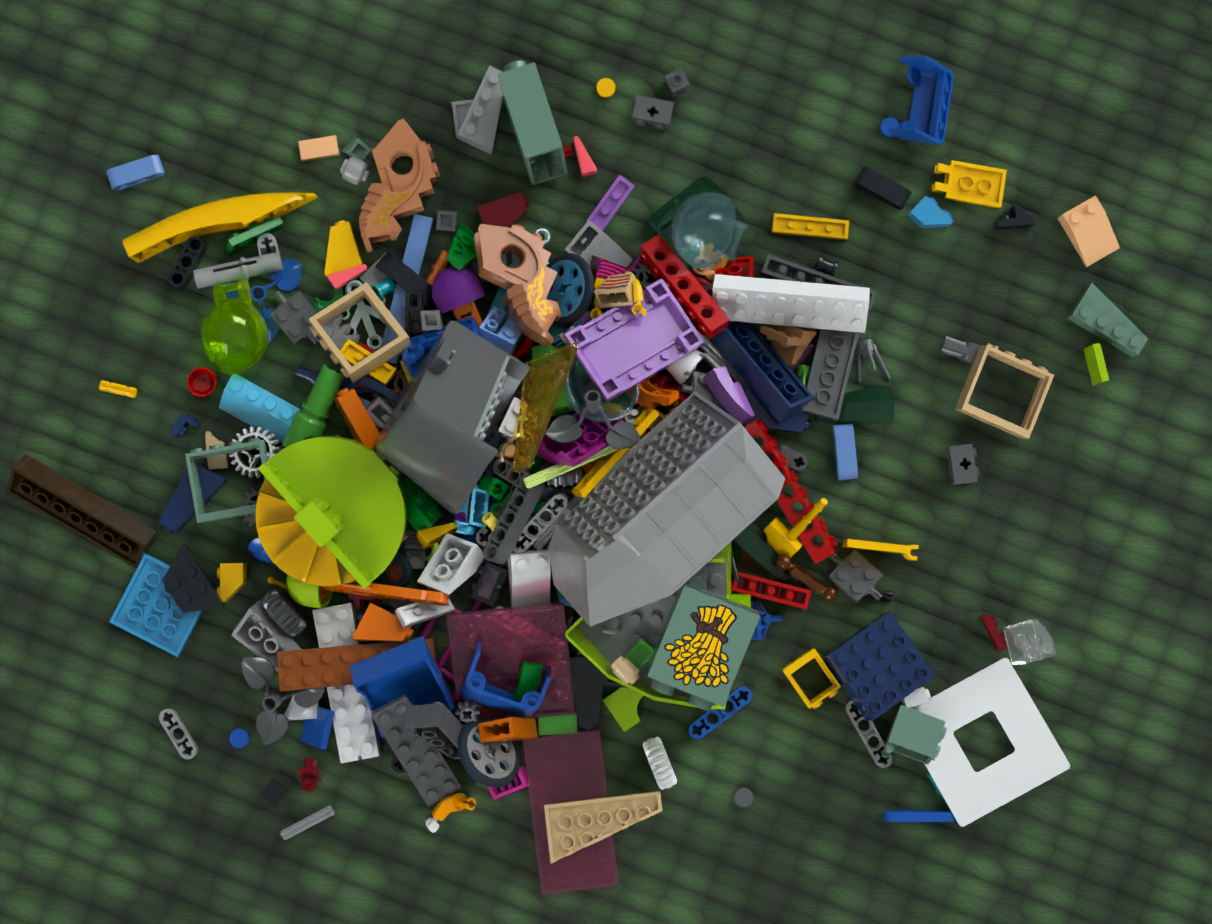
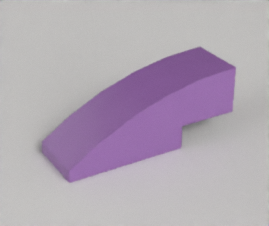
[704,366,755,424]

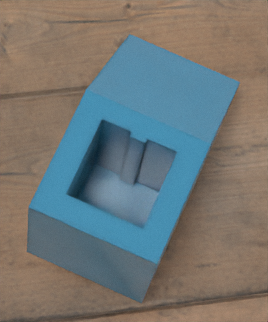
[908,196,954,228]

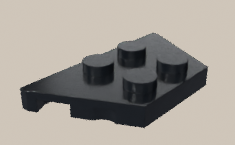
[162,544,225,613]

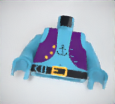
[454,484,489,535]

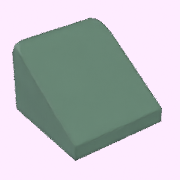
[342,136,371,161]

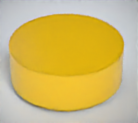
[597,78,615,98]

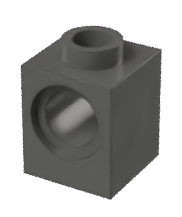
[664,67,690,98]

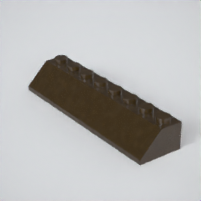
[6,454,157,569]

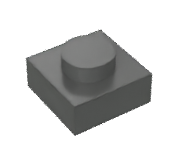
[436,210,457,232]

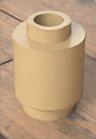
[610,655,640,685]

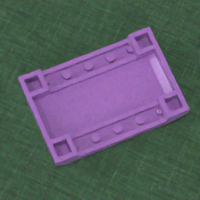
[564,278,704,401]

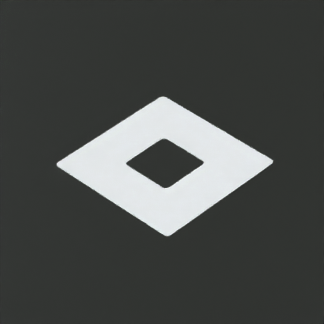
[911,658,1070,827]

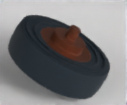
[380,554,413,587]

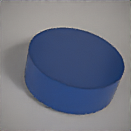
[880,117,900,137]
[229,728,250,748]

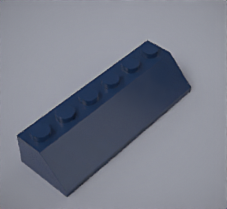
[710,321,814,422]

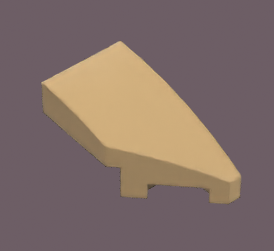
[205,431,229,470]

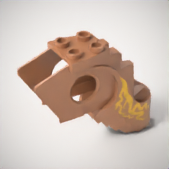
[359,119,441,252]
[474,224,561,345]

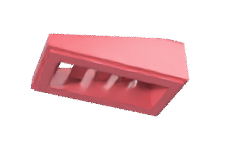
[573,136,597,177]
[327,264,367,291]

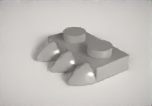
[321,314,360,351]

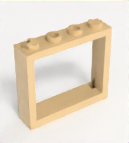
[309,282,411,383]
[955,343,1054,439]

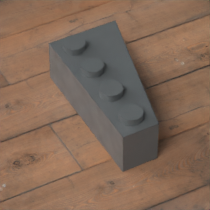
[403,702,464,760]

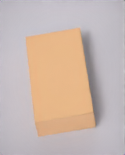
[298,135,340,161]

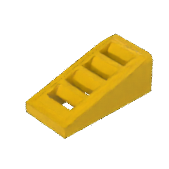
[417,522,458,549]

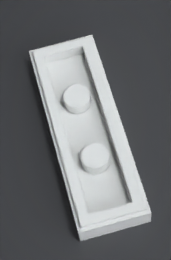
[395,599,454,628]

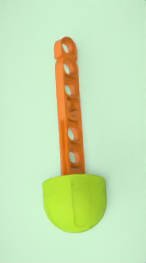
[286,575,449,609]

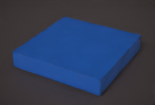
[301,705,334,750]

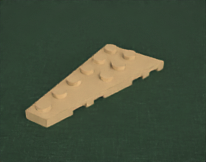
[544,791,662,864]

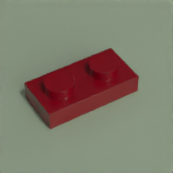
[979,614,1007,652]

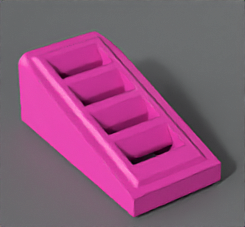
[488,766,531,800]

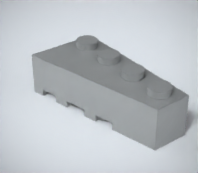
[457,65,503,154]
[232,600,302,672]

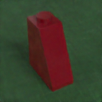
[477,192,530,228]

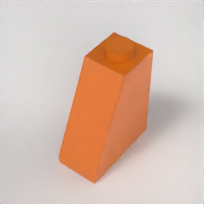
[352,603,414,643]
[478,717,538,743]

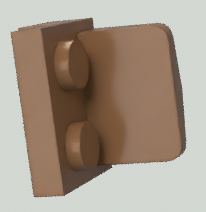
[760,325,816,366]

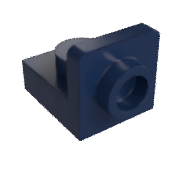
[169,413,201,438]

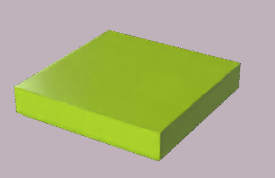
[1083,343,1109,386]

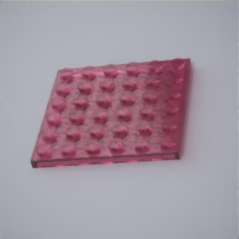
[446,602,575,725]

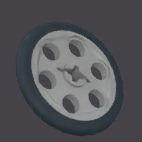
[458,718,520,788]

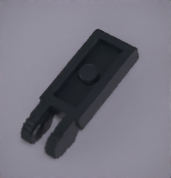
[404,290,425,339]

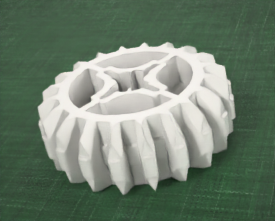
[229,427,281,478]
[643,737,677,790]

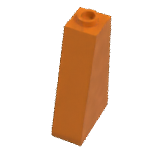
[334,388,379,450]

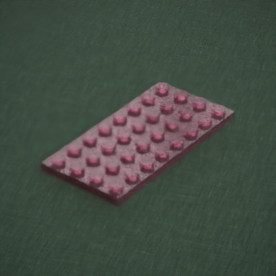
[523,730,619,895]

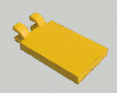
[931,160,1007,208]
[842,539,919,561]

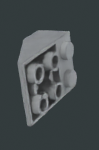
[564,220,633,268]

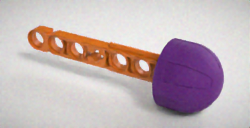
[432,266,512,419]

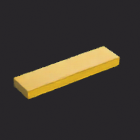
[771,213,849,240]

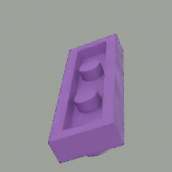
[586,175,635,231]

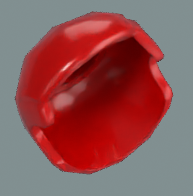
[187,367,217,397]

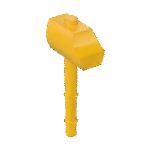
[764,498,828,558]

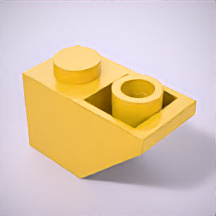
[217,563,247,602]

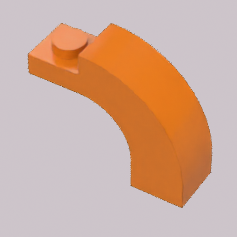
[626,379,679,409]

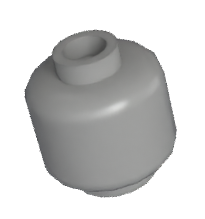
[340,157,370,185]

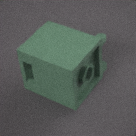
[882,705,947,765]

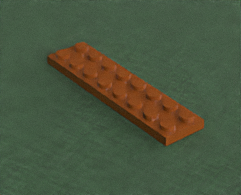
[277,638,435,691]

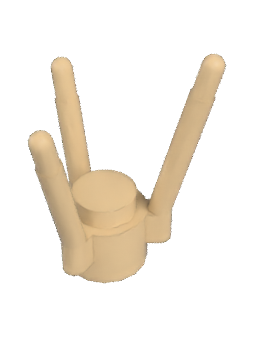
[497,435,535,464]

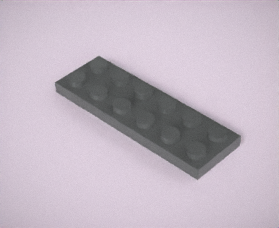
[800,329,859,421]
[371,694,462,806]

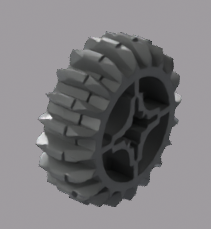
[261,589,307,637]

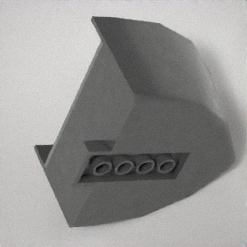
[375,321,531,514]

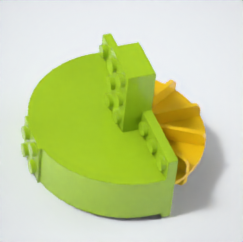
[256,436,407,589]

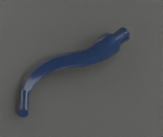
[295,365,400,405]

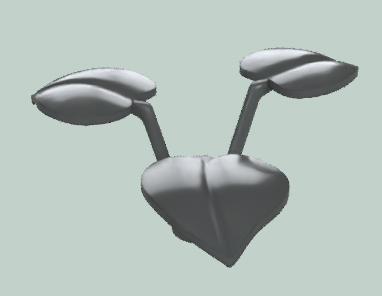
[546,379,640,449]
[242,657,325,745]

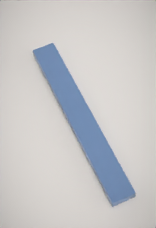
[380,214,433,365]

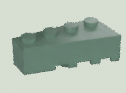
[1067,283,1148,357]

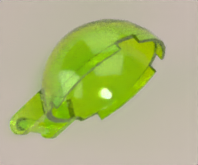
[201,279,269,375]

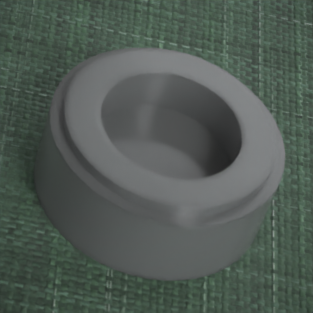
[734,787,753,807]

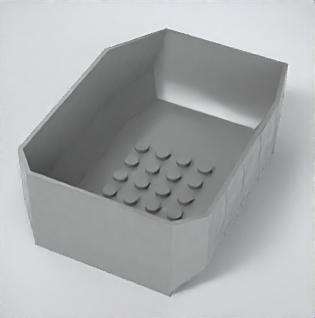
[548,391,785,627]

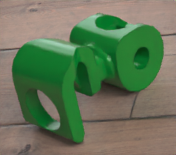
[478,473,510,501]

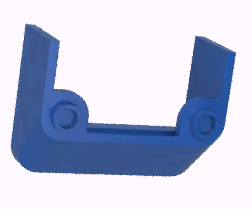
[888,56,954,145]
[461,642,551,718]

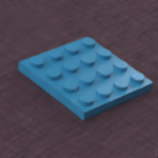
[109,553,203,657]

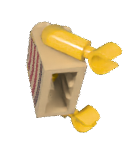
[590,271,647,319]

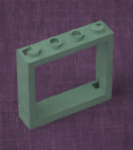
[185,437,268,523]

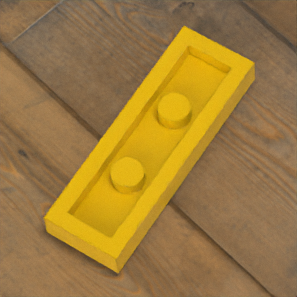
[340,339,397,386]

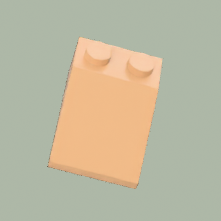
[1057,195,1120,267]

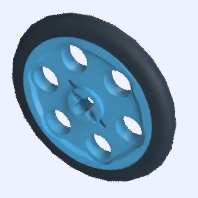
[546,253,594,325]

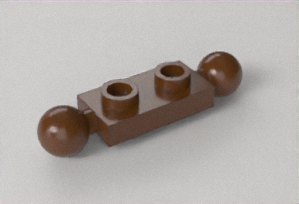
[776,554,838,601]

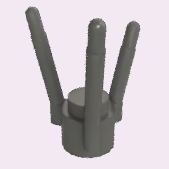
[855,339,891,383]

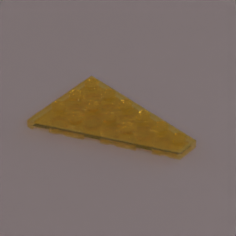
[513,342,579,472]

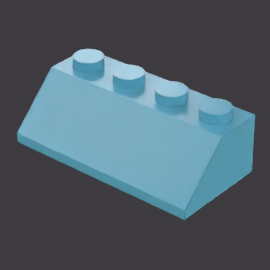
[219,373,302,442]

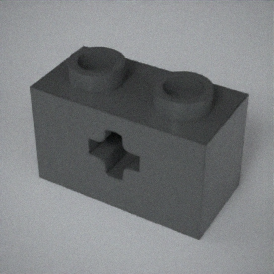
[632,95,674,130]
[946,444,980,486]

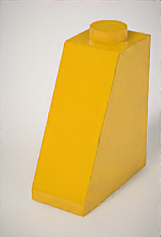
[324,220,363,277]

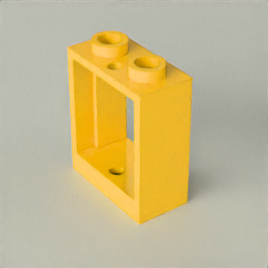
[781,647,841,709]

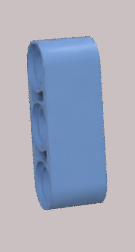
[106,155,165,191]
[832,424,858,481]

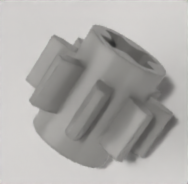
[455,699,480,724]

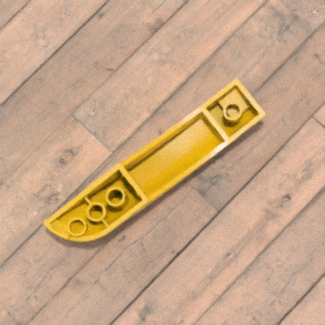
[122,192,318,263]

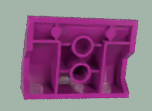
[536,409,624,467]

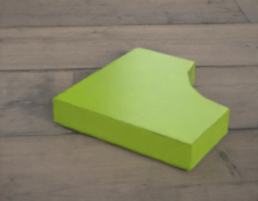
[603,687,644,732]

